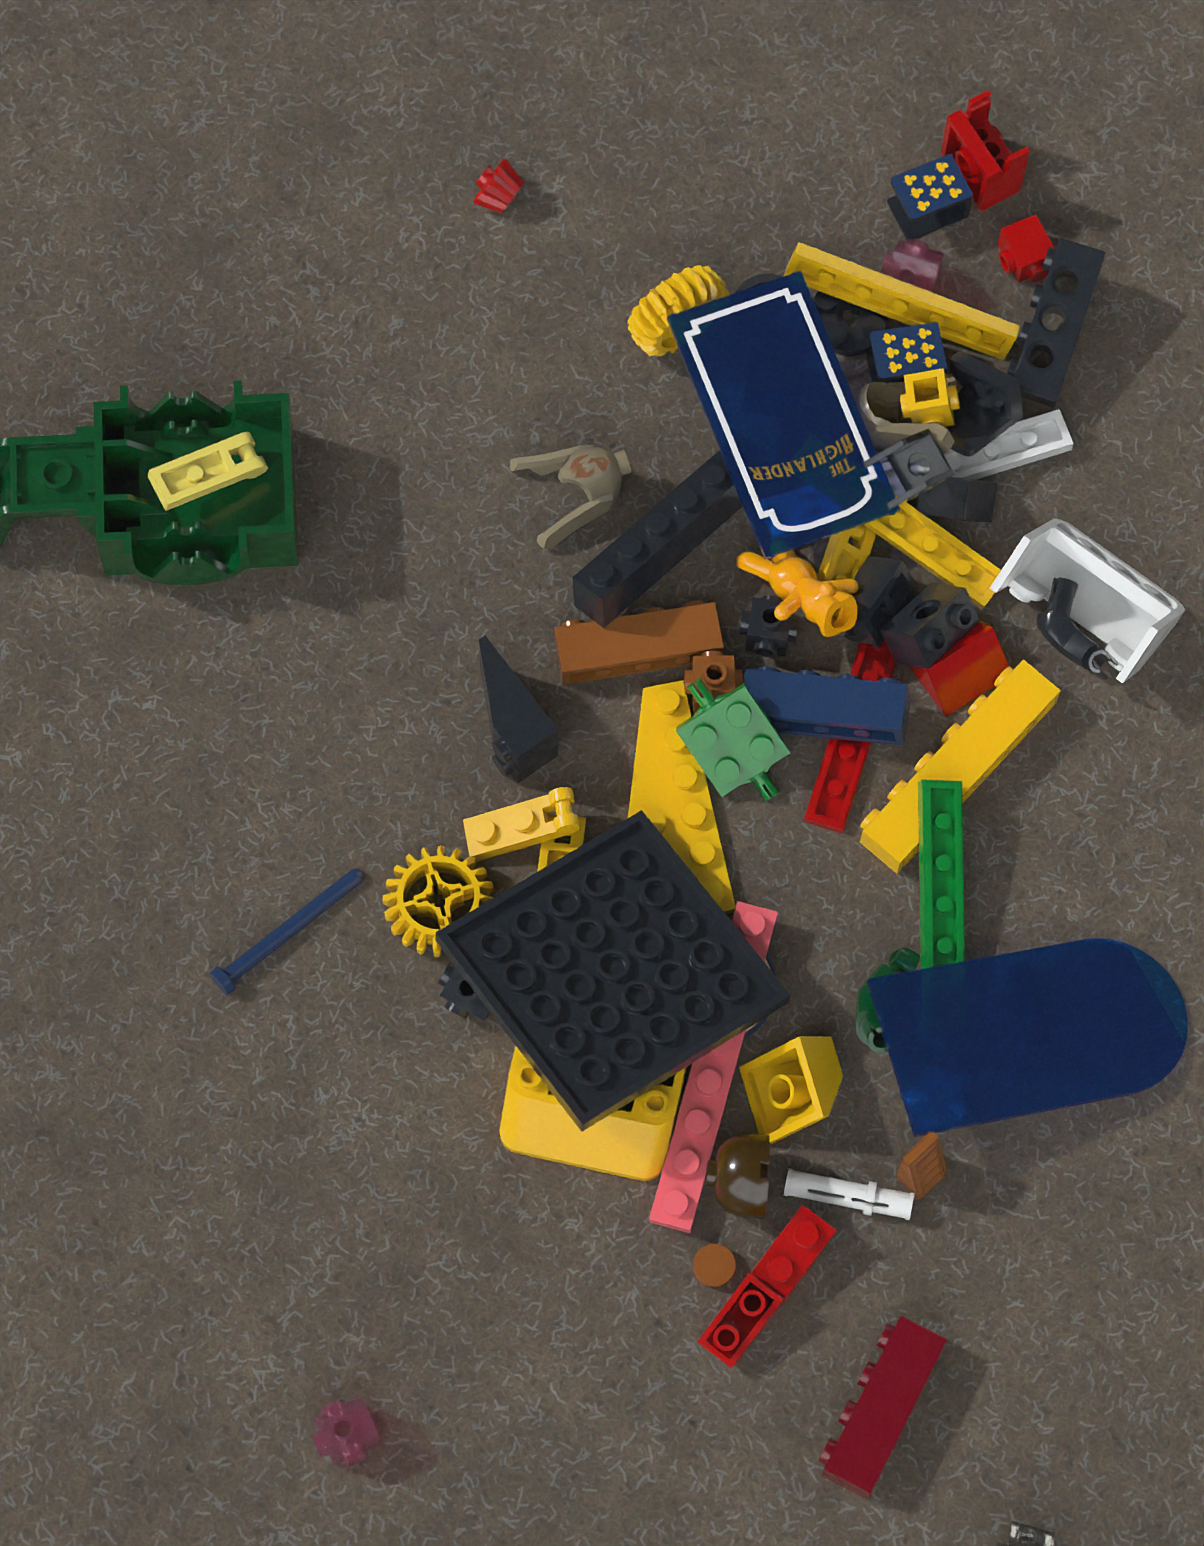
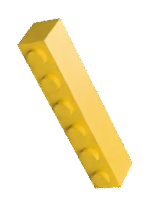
[860,659,1061,874]

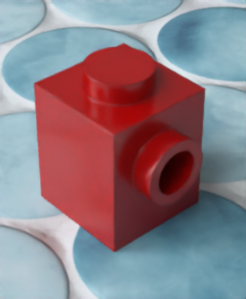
[997,215,1054,283]

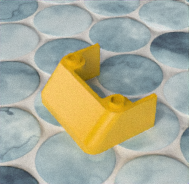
[499,1045,687,1181]

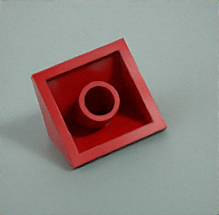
[908,620,1009,717]

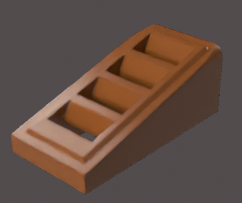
[896,1131,947,1199]

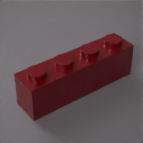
[818,1316,947,1500]

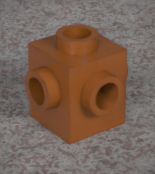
[684,651,743,715]

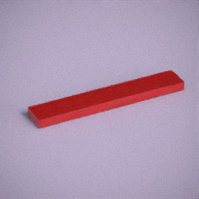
[803,640,896,834]

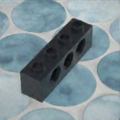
[1007,238,1106,408]

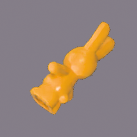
[736,540,859,637]

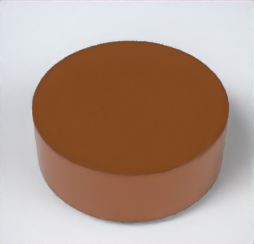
[693,1244,736,1288]

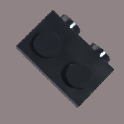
[945,351,1023,457]

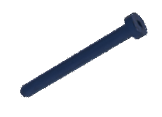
[209,868,364,996]

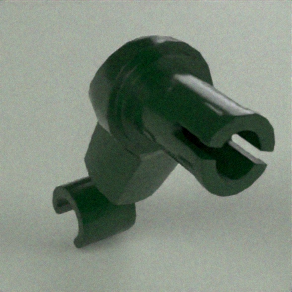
[855,948,920,1053]

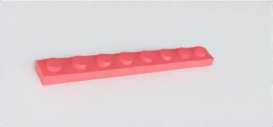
[649,901,778,1233]

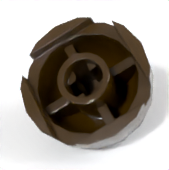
[706,1134,770,1219]

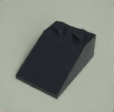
[479,635,558,783]

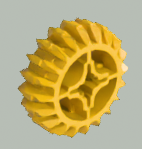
[627,265,730,357]
[383,845,494,958]

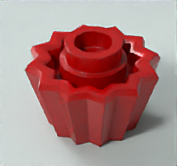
[473,158,524,213]

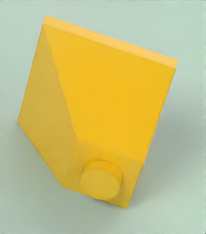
[739,1036,843,1144]

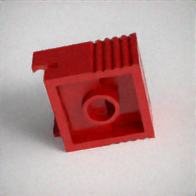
[940,90,1030,212]

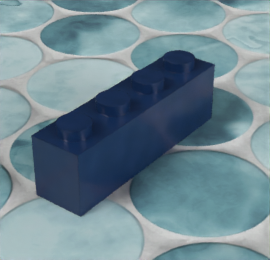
[743,666,911,746]

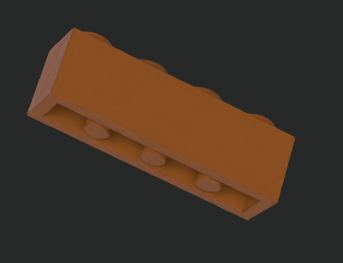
[554,600,724,685]

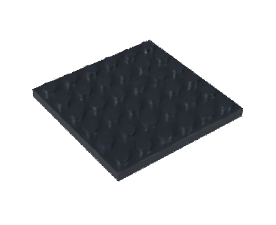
[435,810,791,1132]

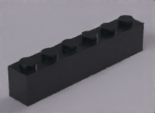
[572,433,769,628]

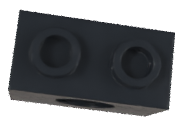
[880,582,980,669]

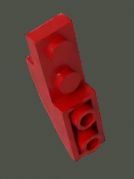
[697,1204,837,1369]

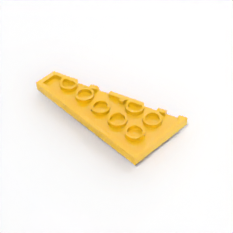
[628,680,736,914]

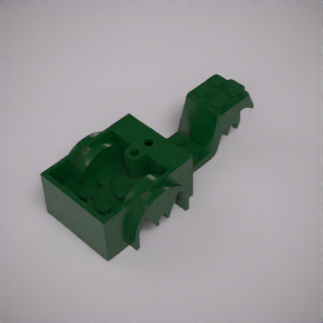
[0,380,299,585]

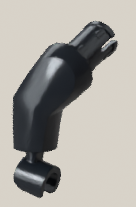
[1036,577,1118,680]

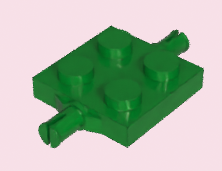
[676,678,790,801]

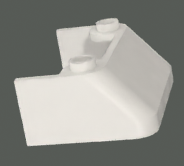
[990,519,1185,683]

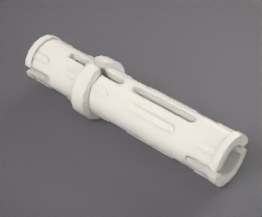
[784,1168,915,1220]

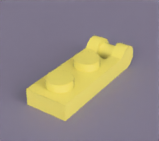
[148,432,268,511]

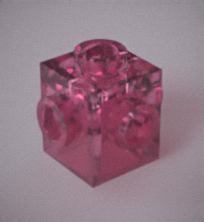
[881,239,945,293]
[311,1397,382,1467]

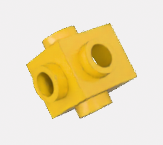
[900,368,960,427]

